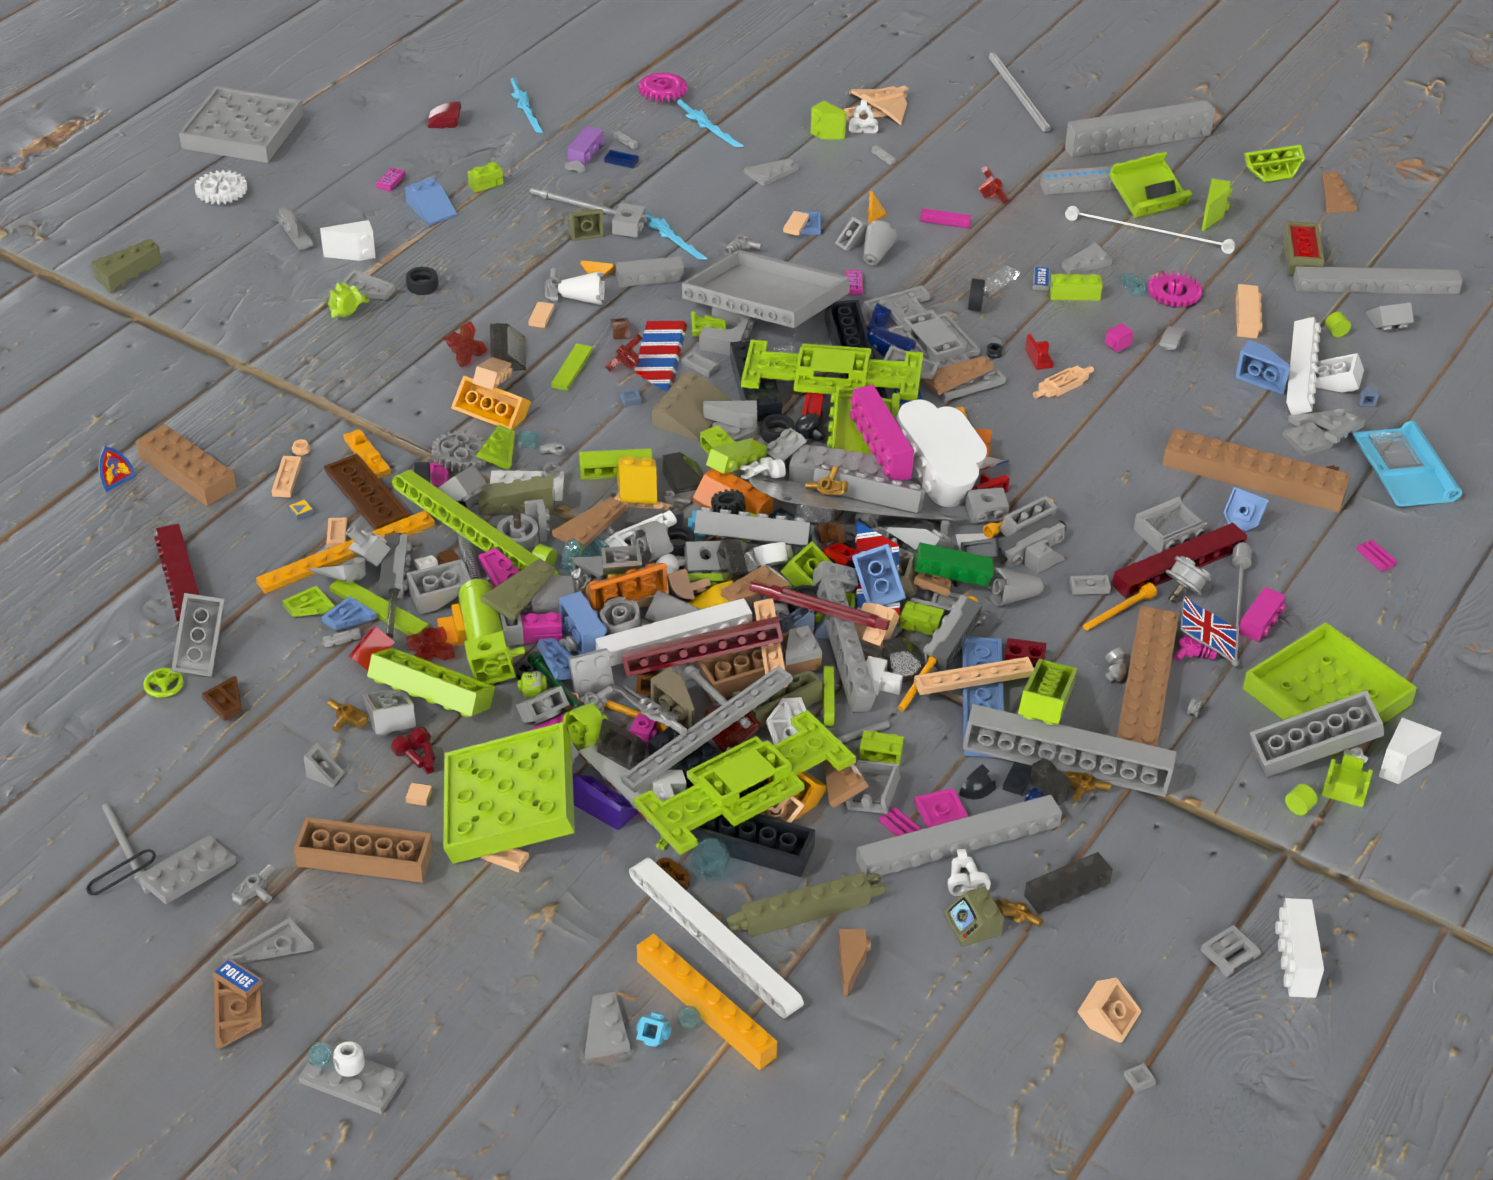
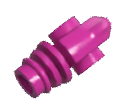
[1174,635,1217,662]

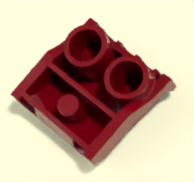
[428,101,461,129]

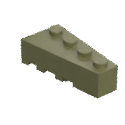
[92,239,162,293]
[479,473,555,515]
[733,671,823,731]

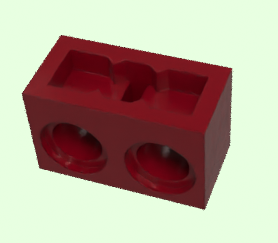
[1004,638,1047,668]

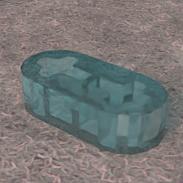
[1121,273,1145,297]
[560,538,583,574]

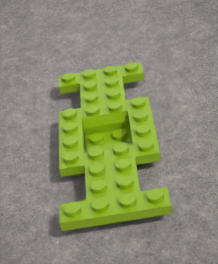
[741,340,924,401]
[633,710,856,855]

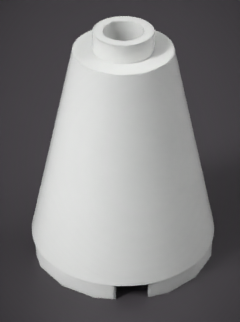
[558,271,605,305]

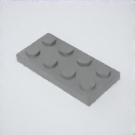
[138,835,236,904]
[298,1042,405,1114]

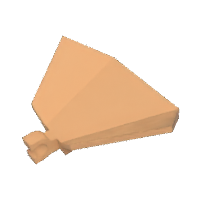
[849,85,908,125]

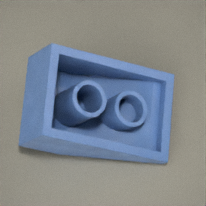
[405,178,457,226]
[1235,340,1290,395]
[852,544,906,606]

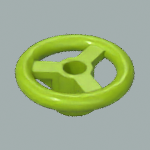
[143,668,184,698]

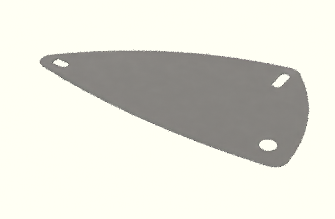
[749,475,967,520]

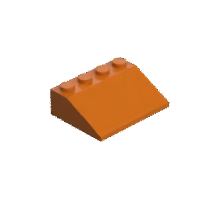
[585,563,667,612]

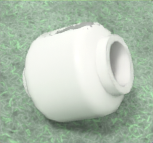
[333,1041,365,1077]

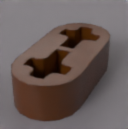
[656,858,690,890]

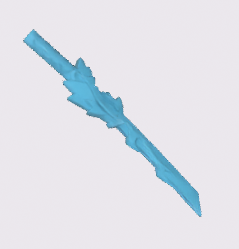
[510,78,544,133]
[677,99,743,147]
[645,210,708,260]

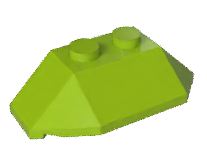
[1244,144,1305,183]

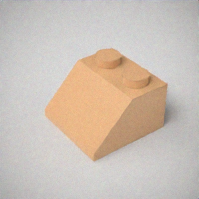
[855,603,899,652]
[1077,977,1141,1043]

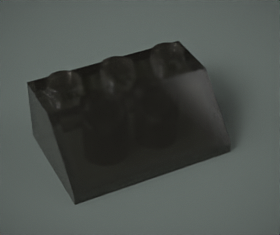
[490,323,526,371]

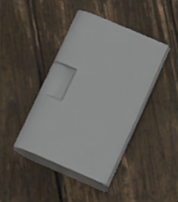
[645,590,701,623]

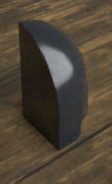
[959,764,996,800]

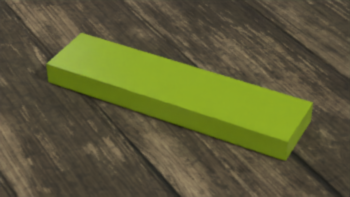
[551,343,593,391]

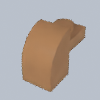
[667,569,711,600]

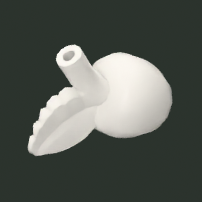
[655,554,685,574]

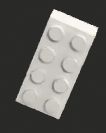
[1275,898,1324,998]

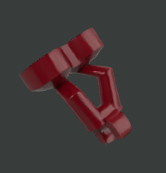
[391,727,435,774]

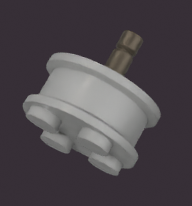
[497,510,539,552]
[1166,556,1211,603]

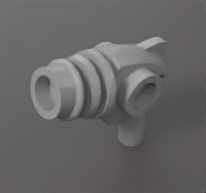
[724,235,762,256]
[580,686,613,715]

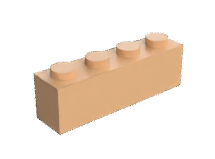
[1236,284,1263,338]
[473,357,513,389]

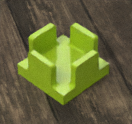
[1322,754,1373,807]

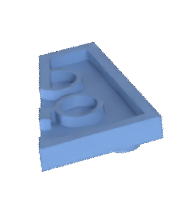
[537,638,572,680]

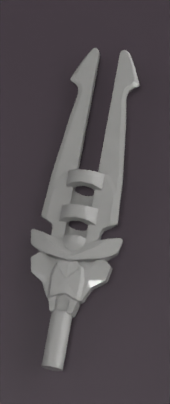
[613,684,687,735]

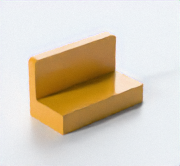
[437,604,466,647]

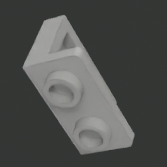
[524,499,550,543]

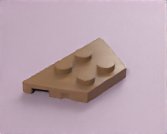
[214,978,263,1049]

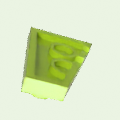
[476,424,515,470]

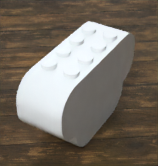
[895,400,987,507]

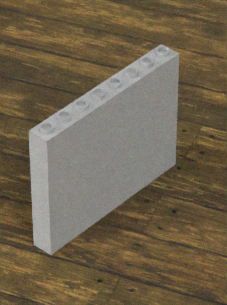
[682,250,849,328]

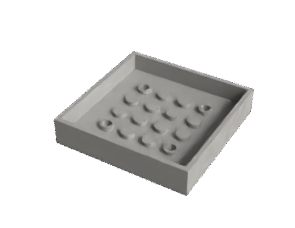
[179,86,303,163]

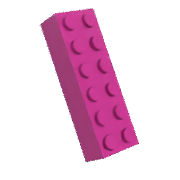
[850,385,914,482]

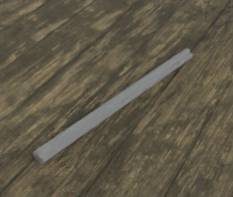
[989,52,1051,133]

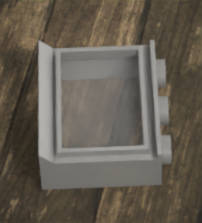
[1134,496,1208,553]

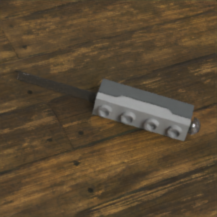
[952,514,1067,587]
[379,533,412,639]

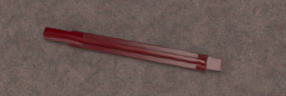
[749,580,890,631]

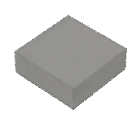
[1123,1063,1157,1093]

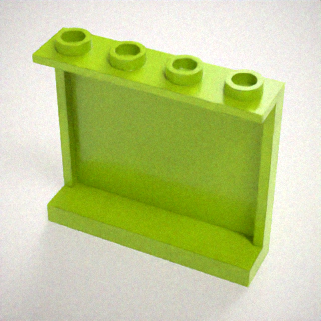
[1109,152,1193,218]
[827,386,900,455]

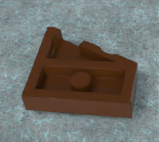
[202,676,242,721]

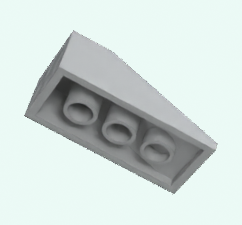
[171,593,225,677]

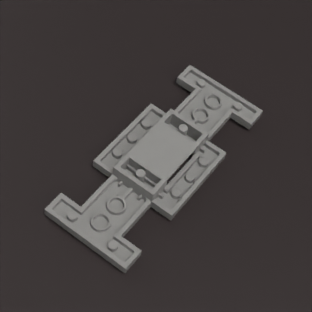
[863,286,1006,401]

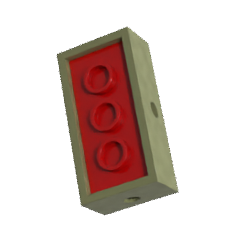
[1283,221,1324,275]

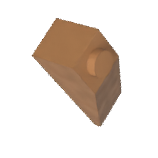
[838,929,871,996]

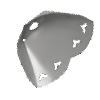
[308,557,366,584]

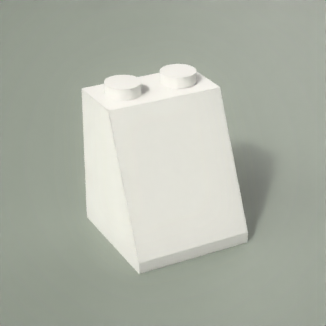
[1379,718,1442,784]

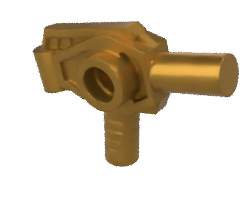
[806,465,849,496]
[327,699,369,732]
[1059,771,1111,802]
[996,898,1044,927]

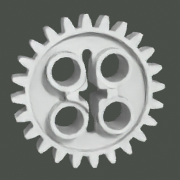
[195,170,247,205]

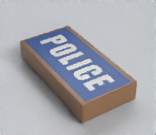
[212,958,262,999]

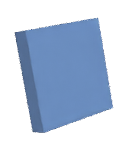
[789,211,821,235]

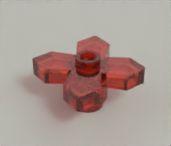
[979,165,1009,204]
[444,321,487,367]
[605,334,643,372]
[406,626,455,662]

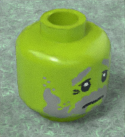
[518,671,547,698]

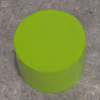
[1325,312,1351,337]
[532,544,557,566]
[1285,784,1318,816]

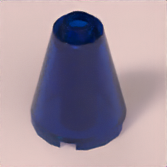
[867,327,916,357]

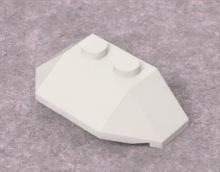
[766,697,806,744]

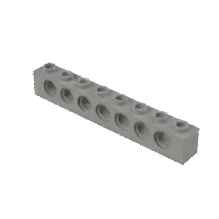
[816,578,876,712]

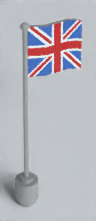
[1181,542,1252,667]

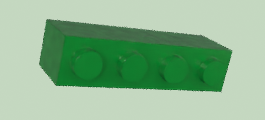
[914,542,994,587]

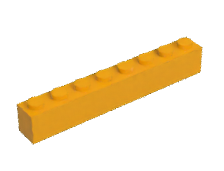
[637,933,777,1070]

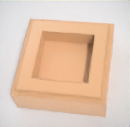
[406,783,432,806]

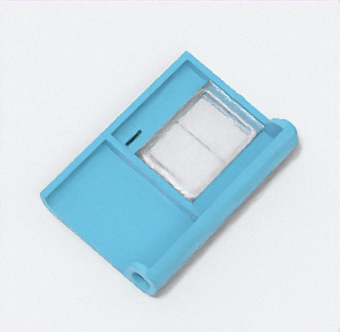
[1352,421,1462,506]

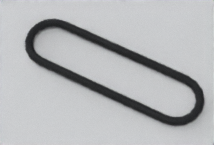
[86,849,156,895]

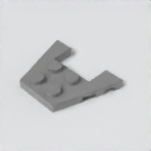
[1288,409,1365,443]

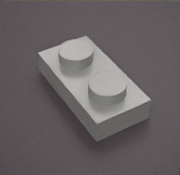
[1069,575,1111,594]

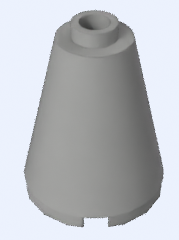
[863,221,898,265]
[988,568,1044,606]

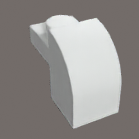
[750,542,794,568]
[866,656,903,696]
[652,769,686,802]

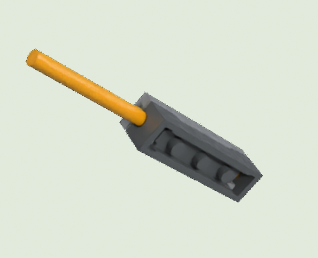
[898,595,982,712]

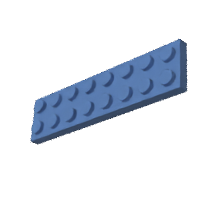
[962,637,1004,758]

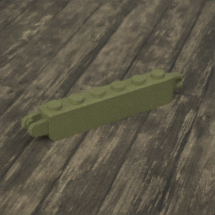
[727,872,887,937]

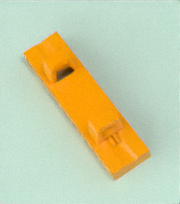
[343,429,391,478]

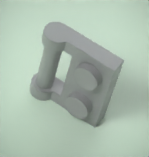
[1200,925,1261,977]

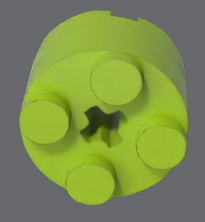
[563,702,609,750]

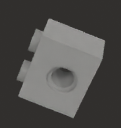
[612,203,648,237]
[965,488,1009,523]
[684,541,726,576]
[516,686,569,723]

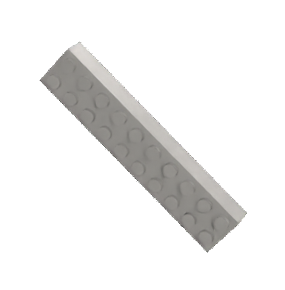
[1065,100,1215,158]
[963,704,1176,797]

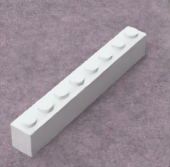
[1286,317,1321,415]
[595,598,752,666]

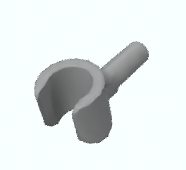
[664,490,691,505]

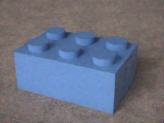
[559,591,607,655]

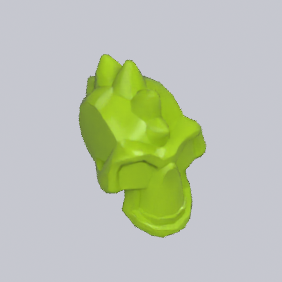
[328,282,370,318]

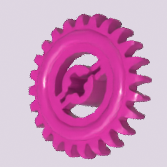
[638,72,687,103]
[1148,271,1202,307]

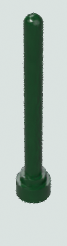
[527,651,582,709]

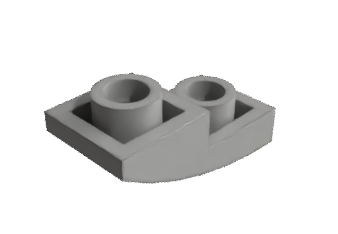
[1160,326,1186,350]

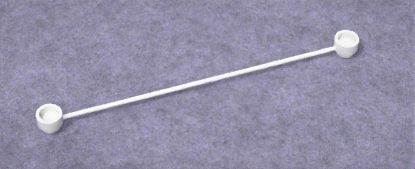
[1065,206,1235,254]

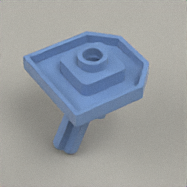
[1224,487,1269,531]

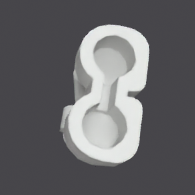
[849,100,878,133]
[740,457,786,479]
[947,849,991,896]

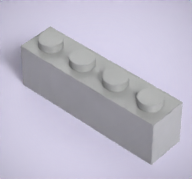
[616,256,684,287]

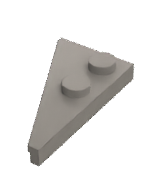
[223,918,314,964]

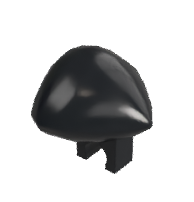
[795,413,826,441]

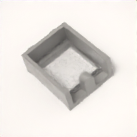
[846,760,901,814]

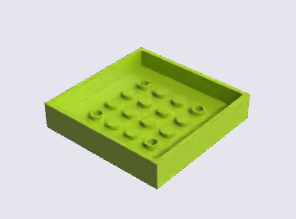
[1243,622,1417,757]
[443,722,575,864]

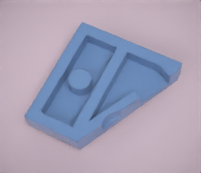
[322,596,377,631]

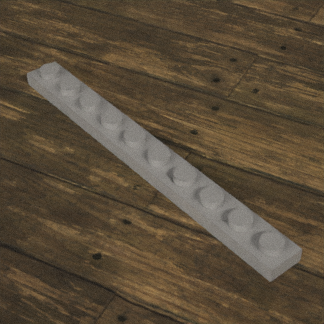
[621,666,793,793]

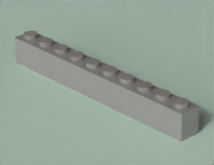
[1293,266,1463,295]
[856,795,1062,876]

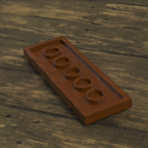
[324,453,409,530]

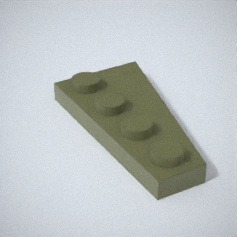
[481,559,556,621]

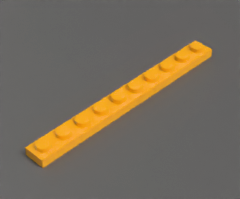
[256,510,435,594]

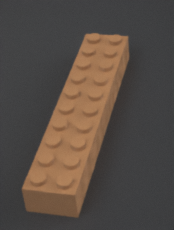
[1162,428,1351,512]
[1117,606,1179,747]

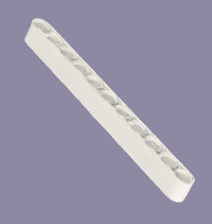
[629,857,804,1018]

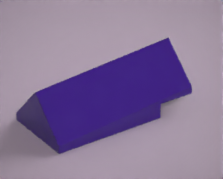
[572,773,638,830]

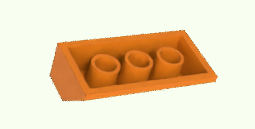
[693,468,774,515]

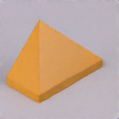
[868,191,887,222]
[580,260,615,278]

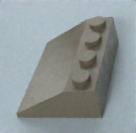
[652,371,732,441]

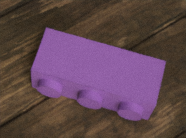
[567,126,605,166]

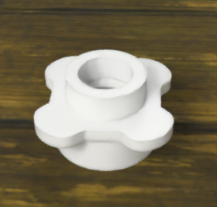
[1343,747,1368,763]

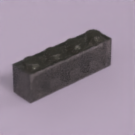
[1024,852,1113,914]

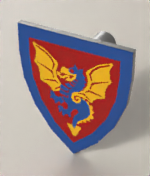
[98,446,137,492]

